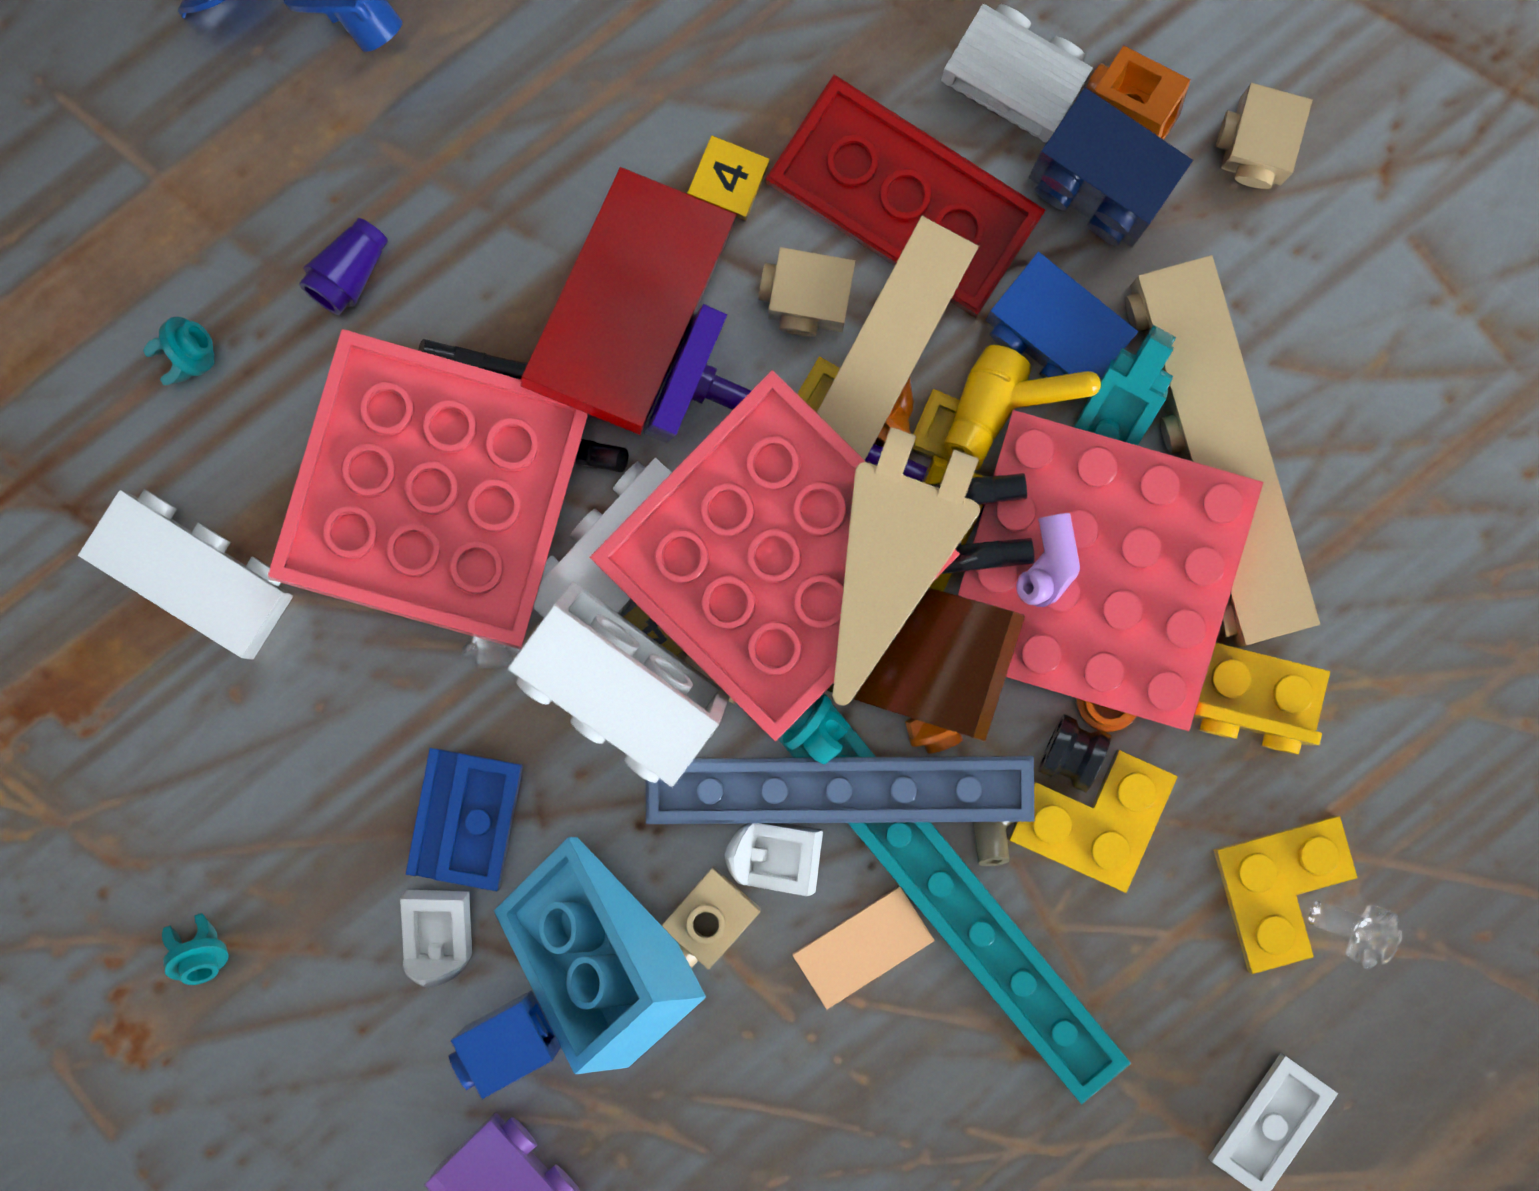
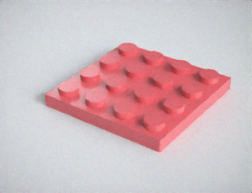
[268,329,588,650]
[589,370,960,741]
[958,410,1264,731]

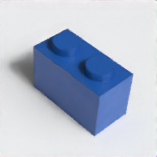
[985,251,1139,399]
[448,990,561,1099]

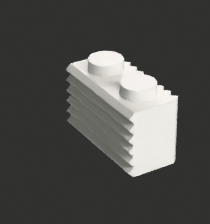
[941,3,1093,143]

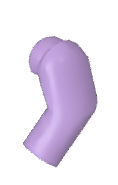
[1016,513,1080,607]

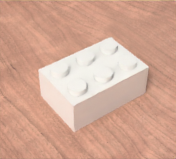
[508,581,730,787]

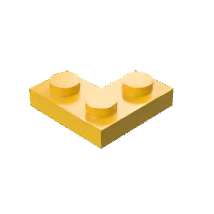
[1007,750,1178,893]
[1213,816,1358,974]

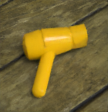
[944,345,1101,470]

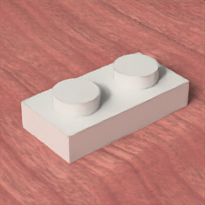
[1208,1053,1339,1191]

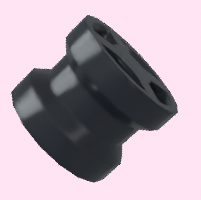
[1038,714,1112,793]

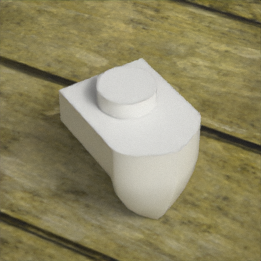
[724,823,823,896]
[400,889,472,988]

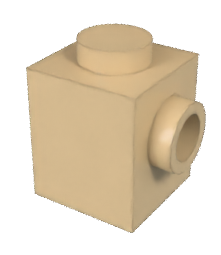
[1216,83,1313,189]
[758,247,856,337]
[661,865,761,970]

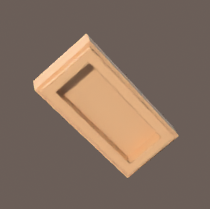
[792,885,935,1009]

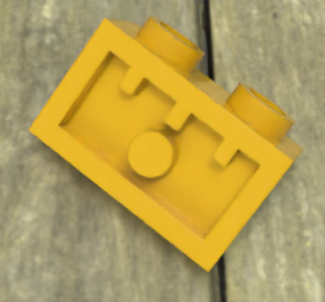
[1194,643,1330,755]

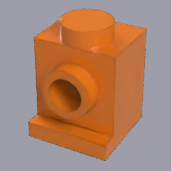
[1086,45,1191,140]

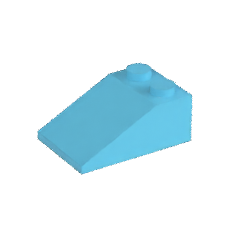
[494,837,706,1074]

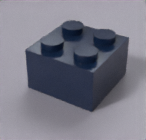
[1028,87,1193,247]

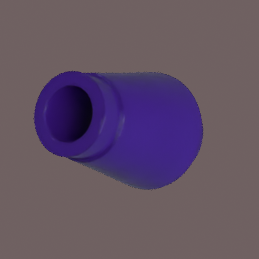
[299,218,388,315]

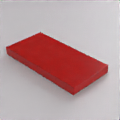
[765,74,1046,318]
[521,167,737,435]

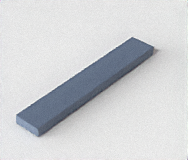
[646,756,1034,824]

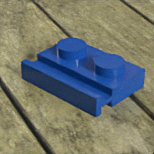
[405,748,523,892]

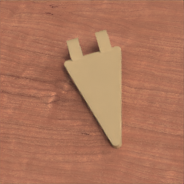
[833,427,980,705]

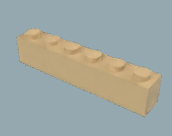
[1125,255,1321,648]

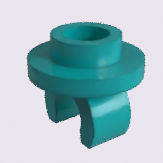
[143,316,215,385]
[782,693,850,765]
[162,913,229,985]

